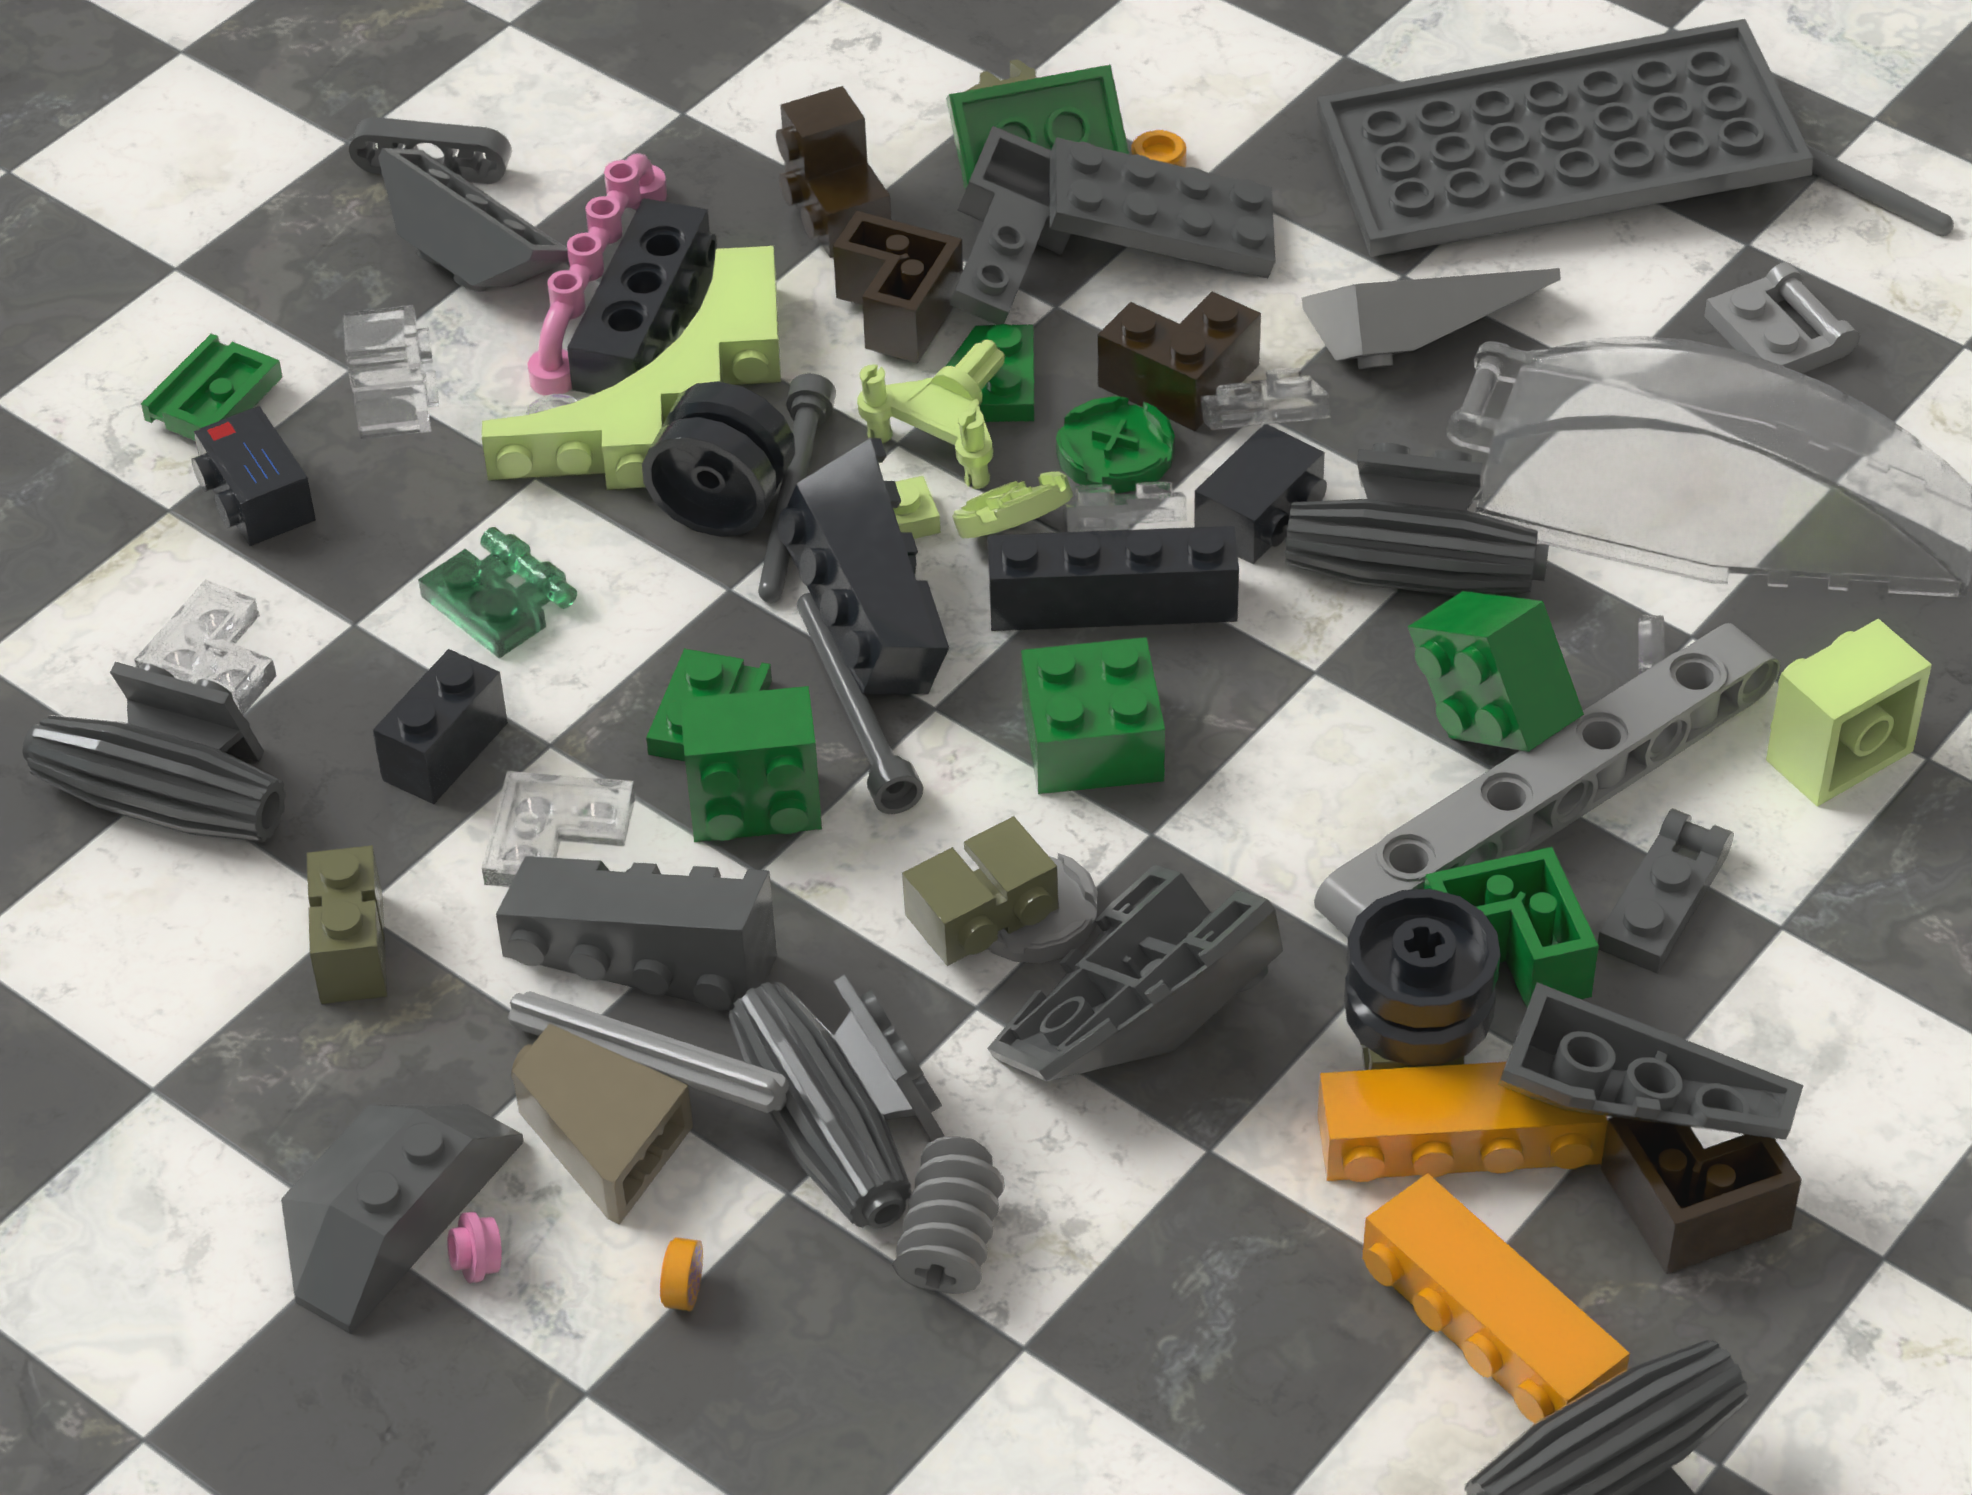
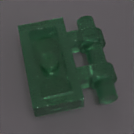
[418,527,577,658]

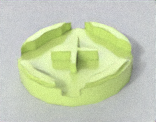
[952,472,1074,538]

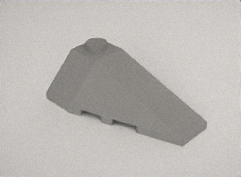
[1302,268,1561,369]

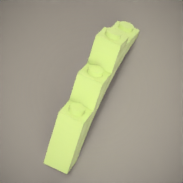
[482,246,781,490]

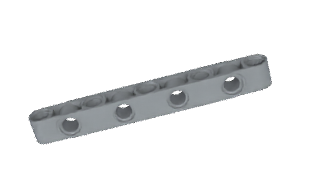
[1314,623,1780,938]

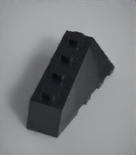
[777,438,949,694]
[987,526,1239,631]

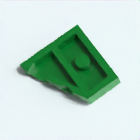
[946,324,1034,422]

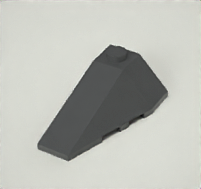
[1498,983,1803,1140]

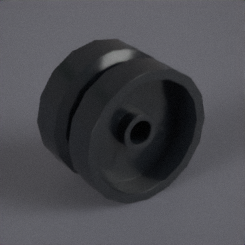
[642,381,795,537]
[1344,889,1501,1066]

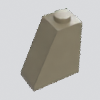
[511,1023,693,1225]

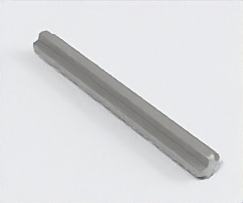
[508,991,789,1113]

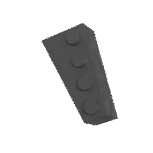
[496,856,777,1011]

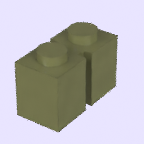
[902,816,1059,966]
[307,845,387,1004]

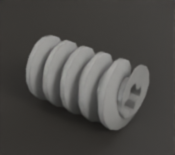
[892,1136,1005,1293]

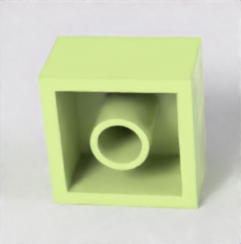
[1766,619,1932,807]

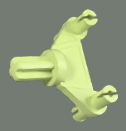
[857,340,1005,489]

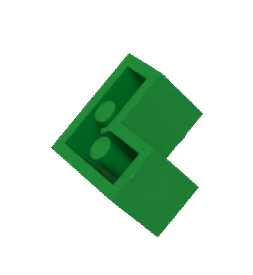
[1424,847,1599,1007]

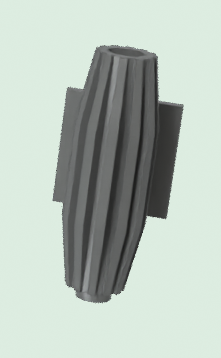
[1285,443,1549,596]
[22,662,286,842]
[729,974,945,1228]
[1465,1340,1749,1495]

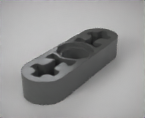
[349,117,512,184]

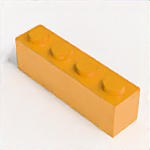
[1317,1062,1608,1182]
[1362,1173,1630,1423]

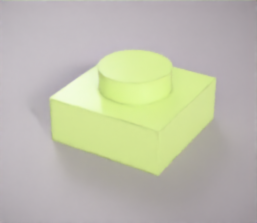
[893,476,941,539]

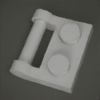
[1704,262,1860,386]

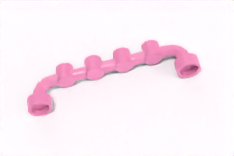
[528,153,667,396]

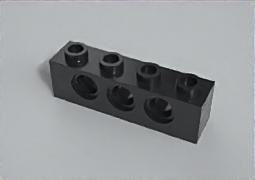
[567,198,717,394]

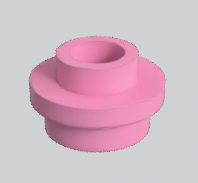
[447,1212,502,1283]

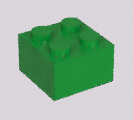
[1408,591,1584,752]
[1021,637,1165,794]
[679,686,822,842]

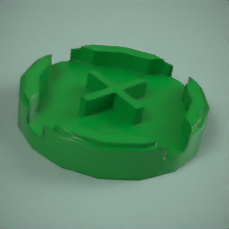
[1056,396,1175,494]

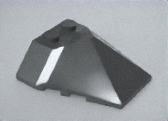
[987,865,1283,1081]

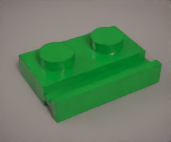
[141,333,283,441]
[646,648,772,762]

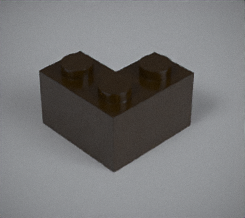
[776,86,891,258]
[833,211,963,363]
[1098,291,1261,431]
[1601,1117,1802,1274]

